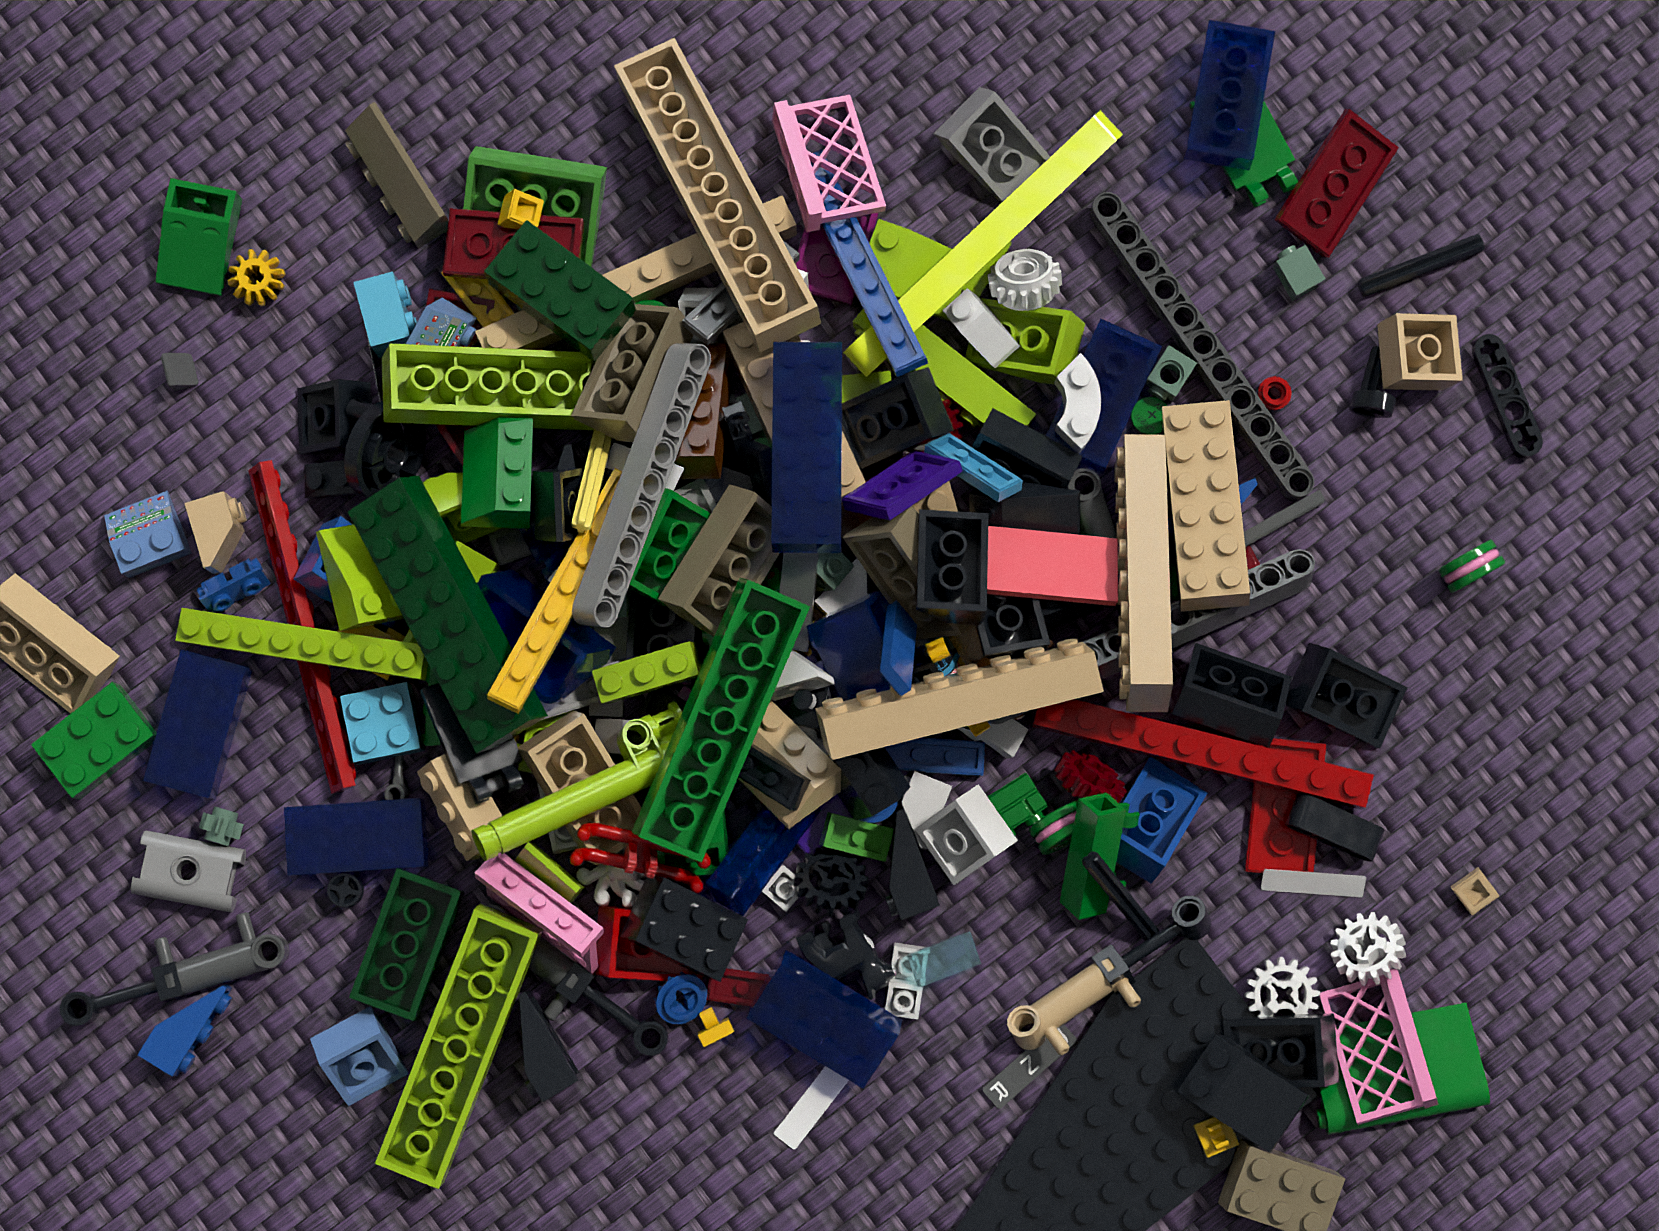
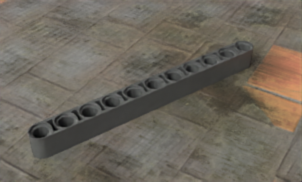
[1090,192,1315,501]
[988,549,1315,725]

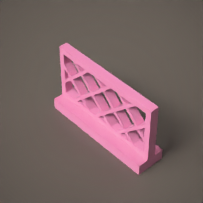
[772,95,886,232]
[475,853,604,974]
[1320,969,1439,1125]

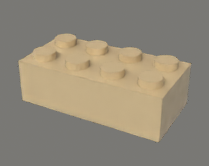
[518,711,641,866]

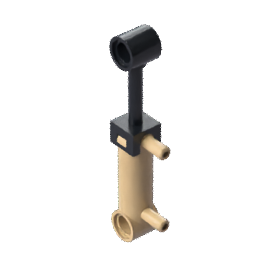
[1007,896,1211,1055]

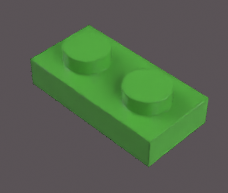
[819,812,894,862]

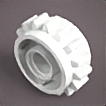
[988,249,1062,311]

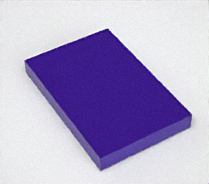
[841,451,963,521]

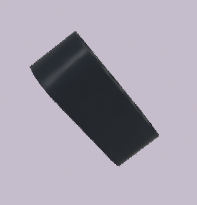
[1285,793,1385,862]

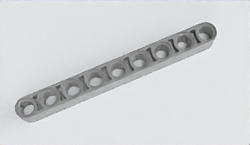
[572,343,711,628]

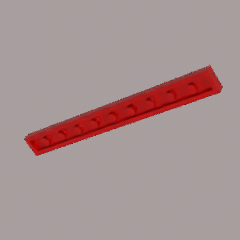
[248,460,356,794]

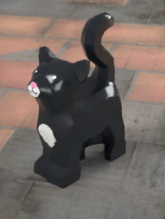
[796,908,896,1026]

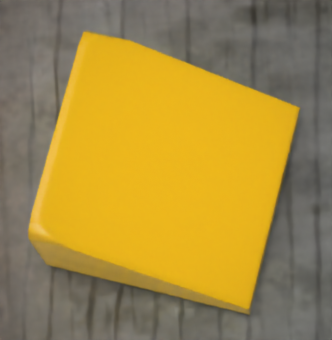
[498,189,544,229]

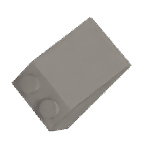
[933,87,1050,203]

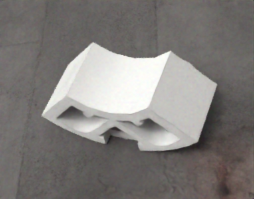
[1054,353,1101,454]

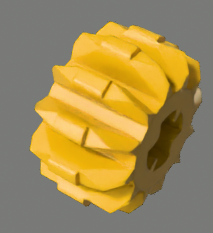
[228,249,286,306]

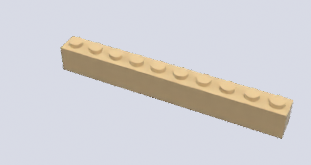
[475,195,797,350]

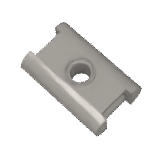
[131,831,246,913]

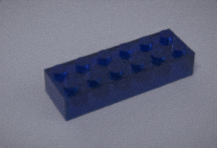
[771,342,842,553]

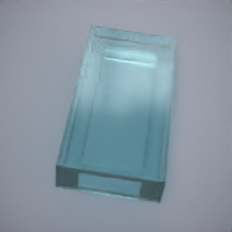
[907,931,981,987]

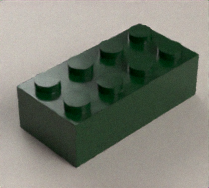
[484,220,636,362]
[349,868,465,1021]

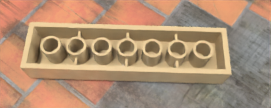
[1114,434,1173,712]
[815,639,1103,760]

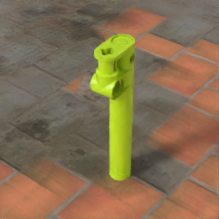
[471,701,682,861]

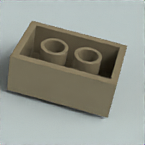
[1218,1138,1345,1231]

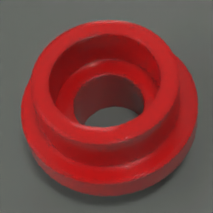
[1258,376,1292,410]

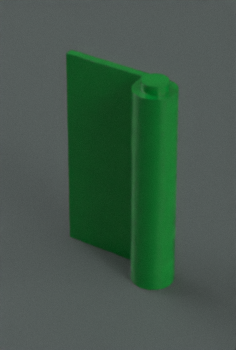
[1316,1003,1490,1135]

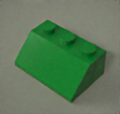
[461,417,533,529]
[628,488,711,608]

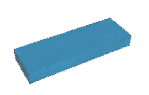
[924,433,1023,502]

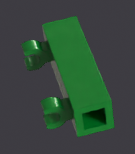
[1060,792,1140,920]

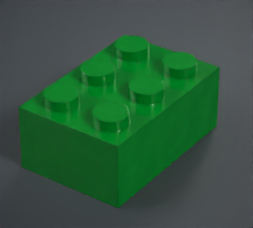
[31,682,161,800]

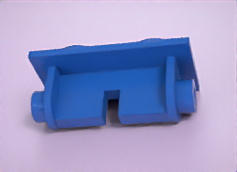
[197,558,271,613]

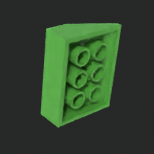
[463,146,607,267]

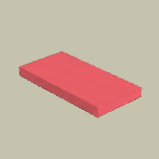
[987,526,1118,606]

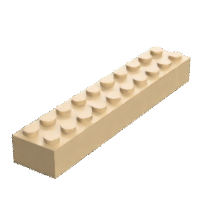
[614,38,821,353]

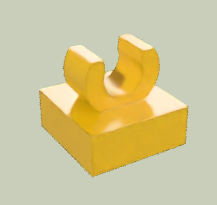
[698,1007,734,1047]
[1193,1117,1239,1158]

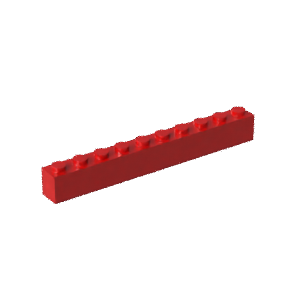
[1032,699,1374,810]

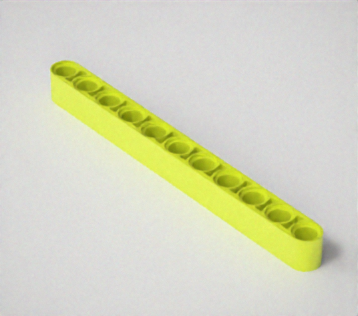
[843,110,1123,377]

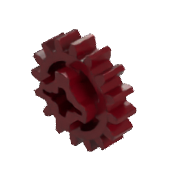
[1054,750,1127,803]

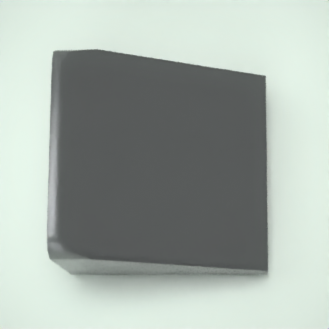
[161,353,199,391]

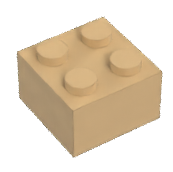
[1377,313,1463,390]

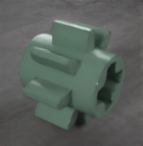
[199,806,244,846]

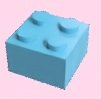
[353,271,417,358]
[340,682,425,765]

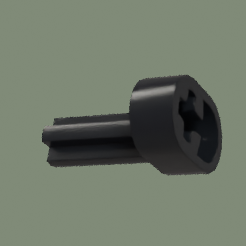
[1349,346,1396,418]

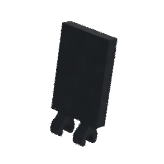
[420,683,524,805]

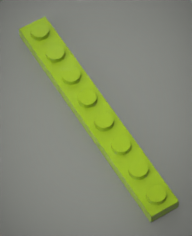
[175,608,428,681]

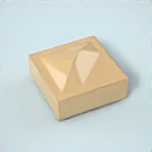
[1450,867,1499,915]

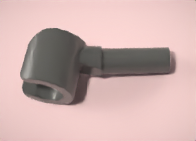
[385,755,409,802]

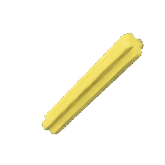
[571,429,612,533]

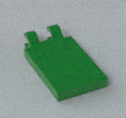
[1189,73,1298,208]

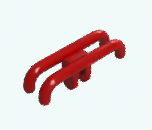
[570,823,711,893]

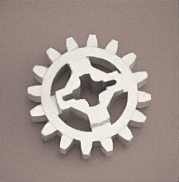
[1330,912,1406,986]
[1244,957,1320,1017]

